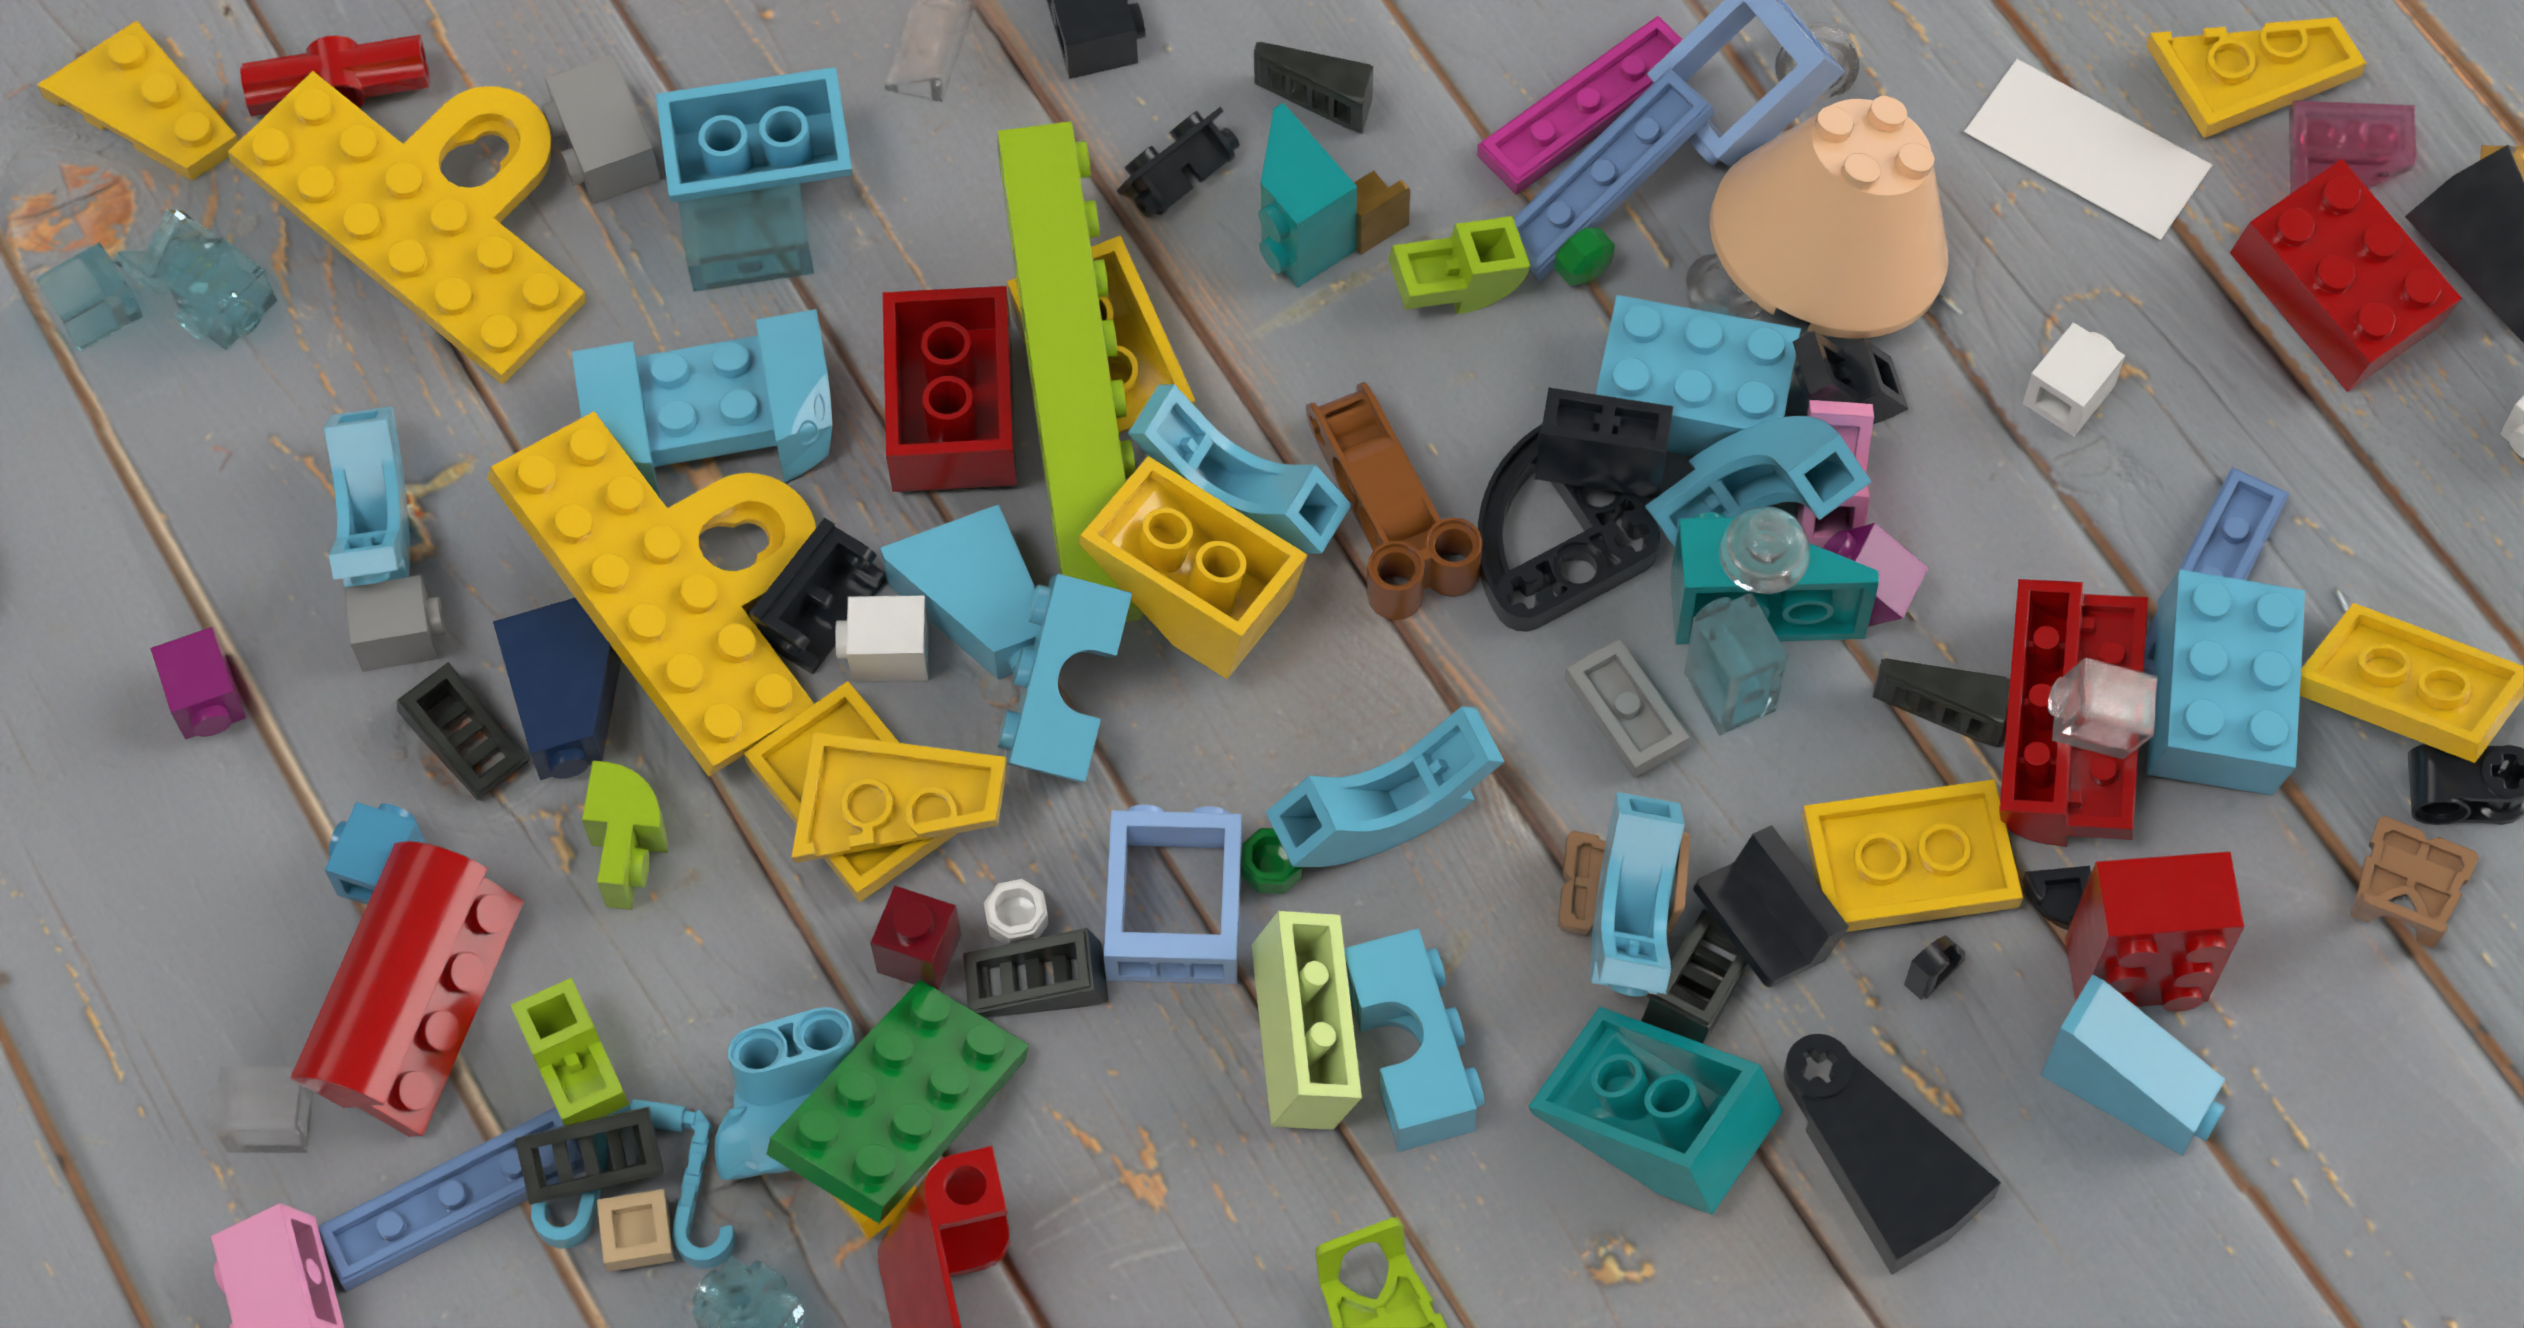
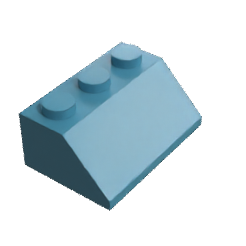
[655,67,853,203]

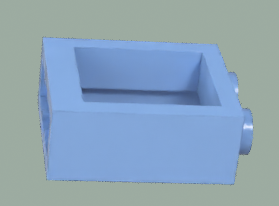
[1647,0,1845,167]
[1104,805,1243,984]

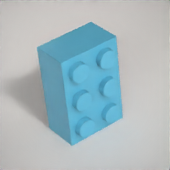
[1596,295,1801,457]
[2146,569,2305,795]

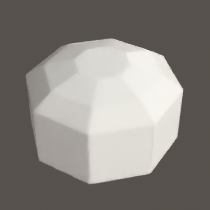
[984,879,1049,945]

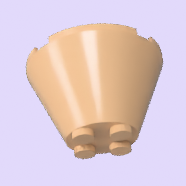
[1710,96,1948,339]

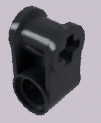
[2407,744,2524,825]

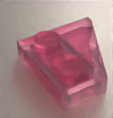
[2289,101,2416,194]

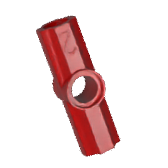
[240,34,430,117]

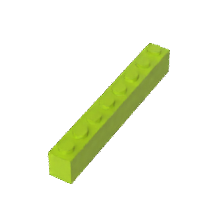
[997,121,1143,622]

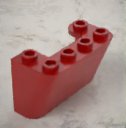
[878,1146,1010,1328]

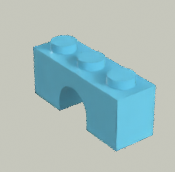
[997,574,1132,782]
[1344,928,1485,1152]

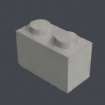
[541,54,661,204]

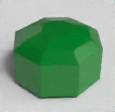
[1554,228,1615,286]
[1241,828,1302,894]

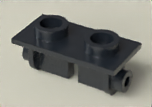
[1116,106,1240,217]

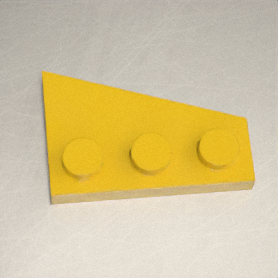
[791,732,1008,863]

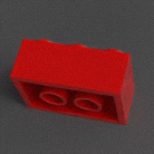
[2229,159,2462,392]
[882,286,1017,492]
[2065,851,2245,1012]

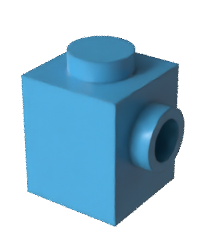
[324,802,426,905]

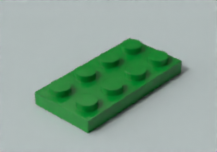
[766,979,1029,1224]

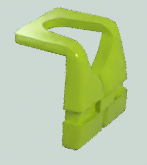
[1315,1217,1447,1328]

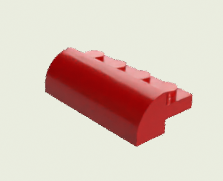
[1999,579,2148,847]
[290,841,524,1137]

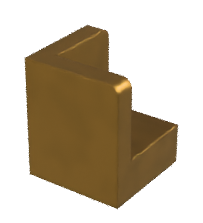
[1354,170,1411,255]

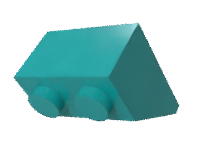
[1258,103,1357,288]

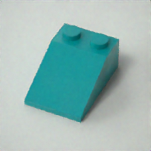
[1670,512,1879,645]
[1528,1006,1783,1215]

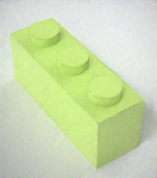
[1251,911,1362,1130]

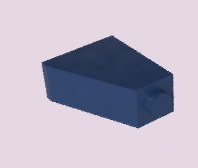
[493,598,621,780]

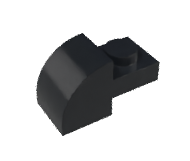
[1793,331,1909,424]

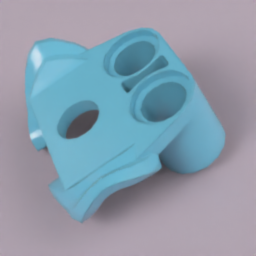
[715,1007,856,1180]

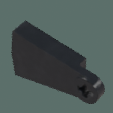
[2405,145,2524,343]
[1783,1034,2001,1275]

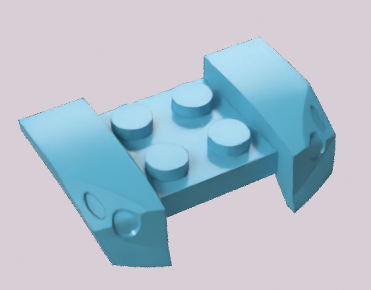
[572,309,832,499]

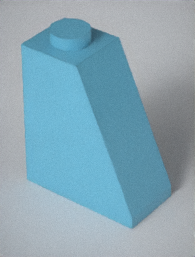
[880,504,1039,680]
[2040,974,2226,1156]

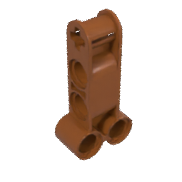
[1306,382,1482,620]

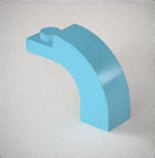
[1128,384,1352,554]
[324,406,410,588]
[1645,416,1872,548]
[1266,707,1505,867]
[1590,792,1685,996]

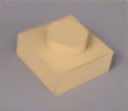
[597,1189,675,1272]

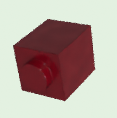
[870,885,962,990]

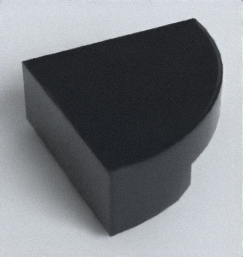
[2022,865,2091,930]
[1904,935,1965,1000]

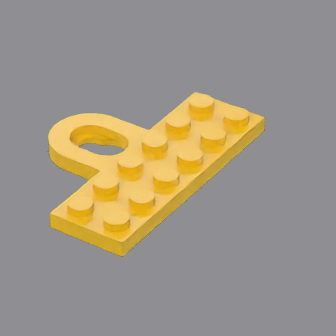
[228,71,586,385]
[487,411,816,777]

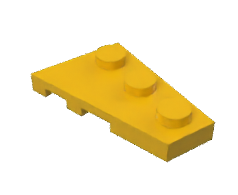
[2146,17,2366,138]
[37,20,239,181]

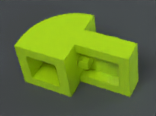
[1388,216,1531,315]
[582,761,668,910]
[510,977,629,1126]

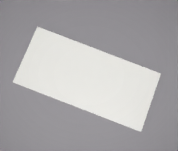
[1964,59,2212,240]

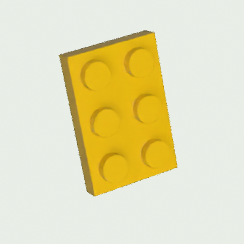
[2300,603,2524,763]
[744,681,957,903]
[1801,779,2023,932]

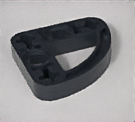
[1478,424,1660,632]

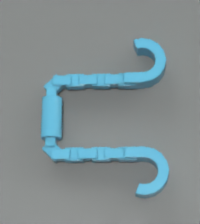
[531,1099,736,1269]

